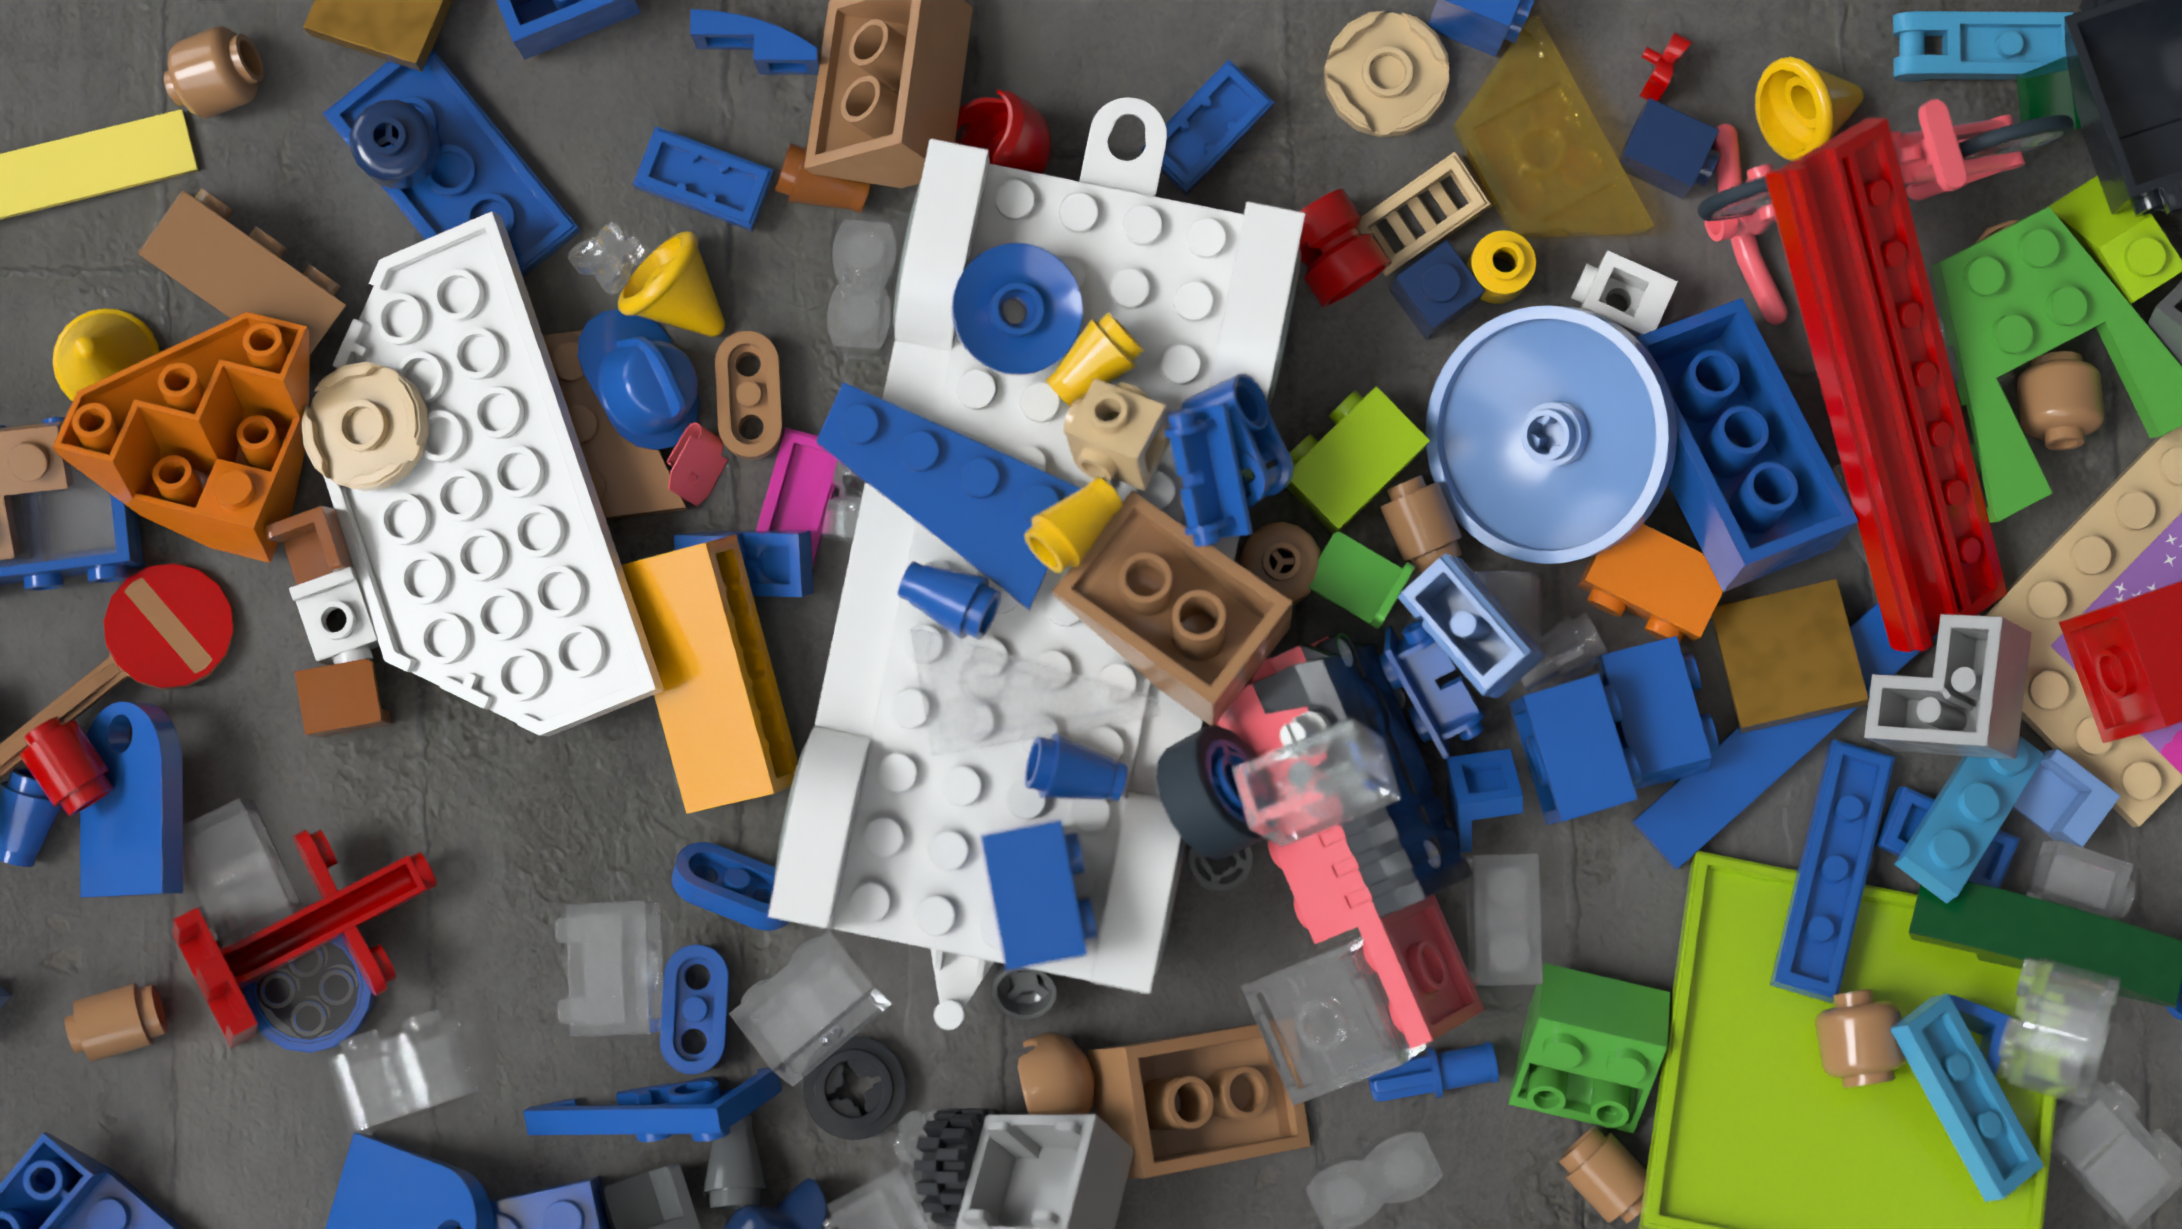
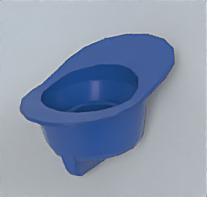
[577,309,699,450]

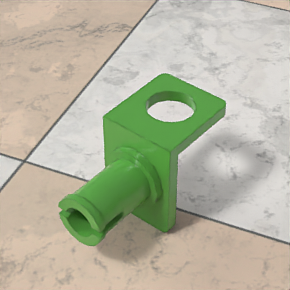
[1308,532,1415,629]

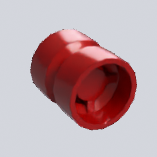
[1298,188,1392,308]

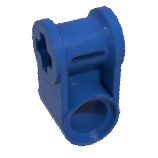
[1181,374,1294,508]

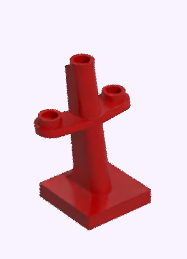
[173,829,437,1049]

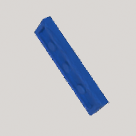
[1770,739,1895,1003]

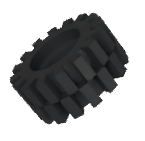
[914,1108,1002,1226]

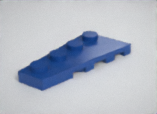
[816,382,1082,611]

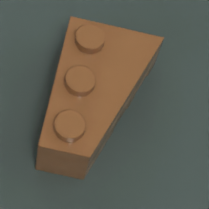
[137,188,346,356]

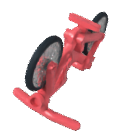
[1698,99,2074,325]

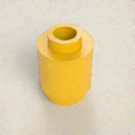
[1467,230,1536,304]

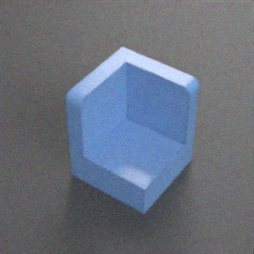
[2013,749,2120,849]

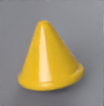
[1755,57,1864,161]
[618,231,725,337]
[53,308,160,401]

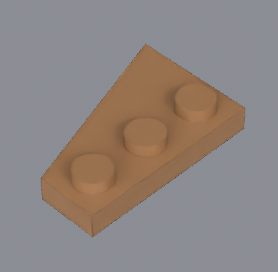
[543,330,688,521]

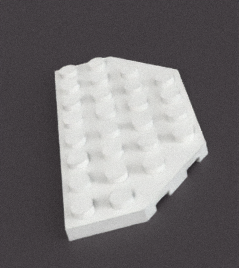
[323,211,664,737]

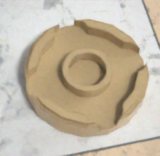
[1324,11,1449,138]
[302,362,430,492]

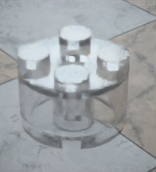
[1997,957,2121,1106]

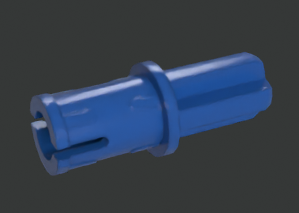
[1367,1041,1499,1102]

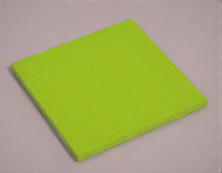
[1639,851,2068,1229]

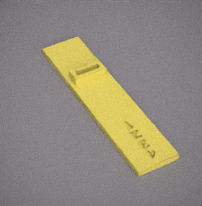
[0,109,199,220]

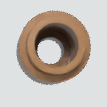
[1380,475,1463,574]
[65,983,168,1062]
[1558,1126,1647,1223]

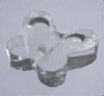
[567,223,647,295]

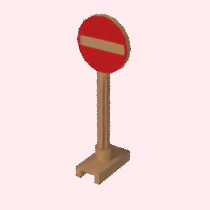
[0,563,235,780]

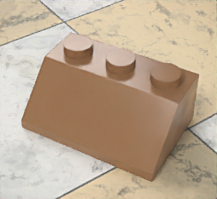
[804,0,973,188]

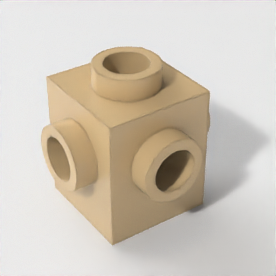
[1064,379,1171,491]

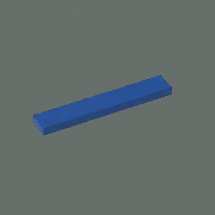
[1631,601,1938,870]

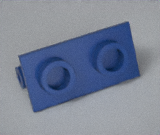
[1164,403,1253,547]
[1379,620,1484,759]

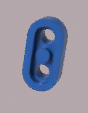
[671,842,790,931]
[660,945,731,1074]

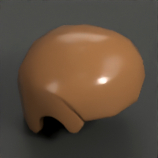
[1018,1032,1095,1115]

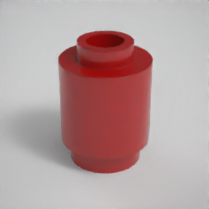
[19,716,114,817]

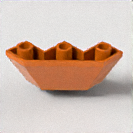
[52,312,310,563]

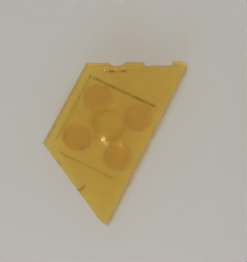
[1452,14,1655,238]

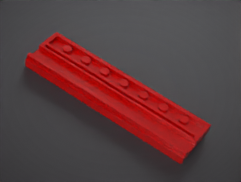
[1765,118,2007,652]

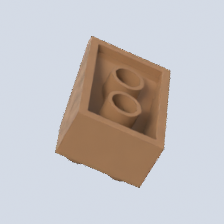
[1052,491,1293,726]
[1088,1019,1311,1179]

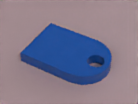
[80,702,183,898]
[325,1132,494,1229]

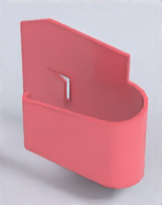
[667,423,728,507]

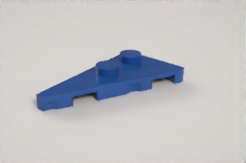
[523,1067,782,1142]

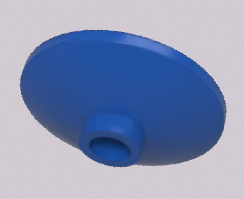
[952,243,1083,375]

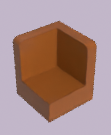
[264,506,354,585]
[294,659,392,737]

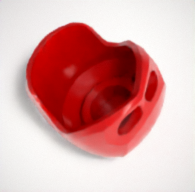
[955,90,1052,174]

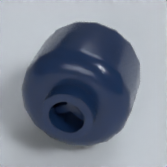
[350,100,439,189]

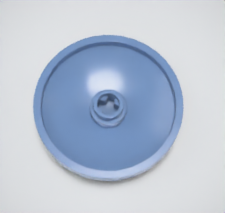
[1425,306,1677,564]

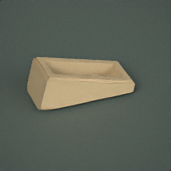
[1358,152,1494,276]

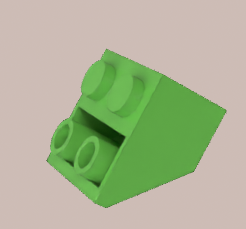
[1508,963,1670,1134]

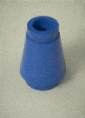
[898,561,1001,640]
[1025,733,1127,801]
[0,768,62,867]

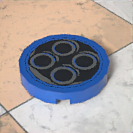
[243,936,374,1053]

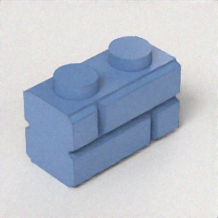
[1398,553,1546,699]

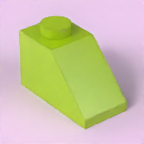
[2048,175,2182,304]

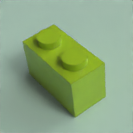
[1286,386,1430,534]

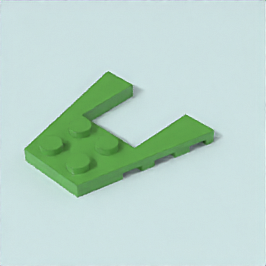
[1931,207,2182,523]

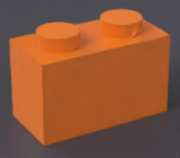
[1577,524,1723,644]

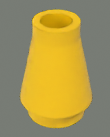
[1046,312,1144,407]
[1024,478,1123,573]

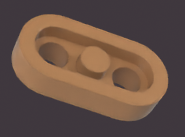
[715,331,784,460]

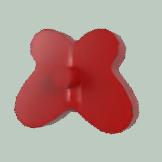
[1639,32,1692,101]

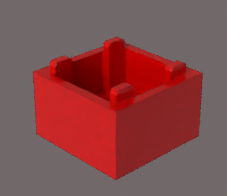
[2059,581,2182,743]

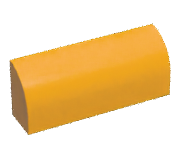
[622,534,798,814]

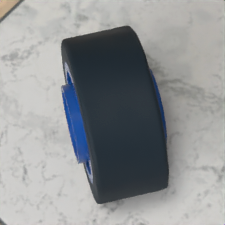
[1156,725,1276,860]

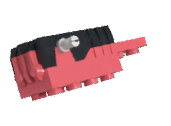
[1216,633,1485,1049]

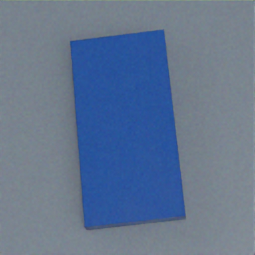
[322,49,581,277]

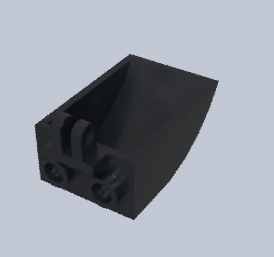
[2064,0,2182,217]

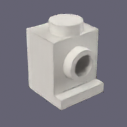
[1571,250,1678,337]
[289,567,380,665]

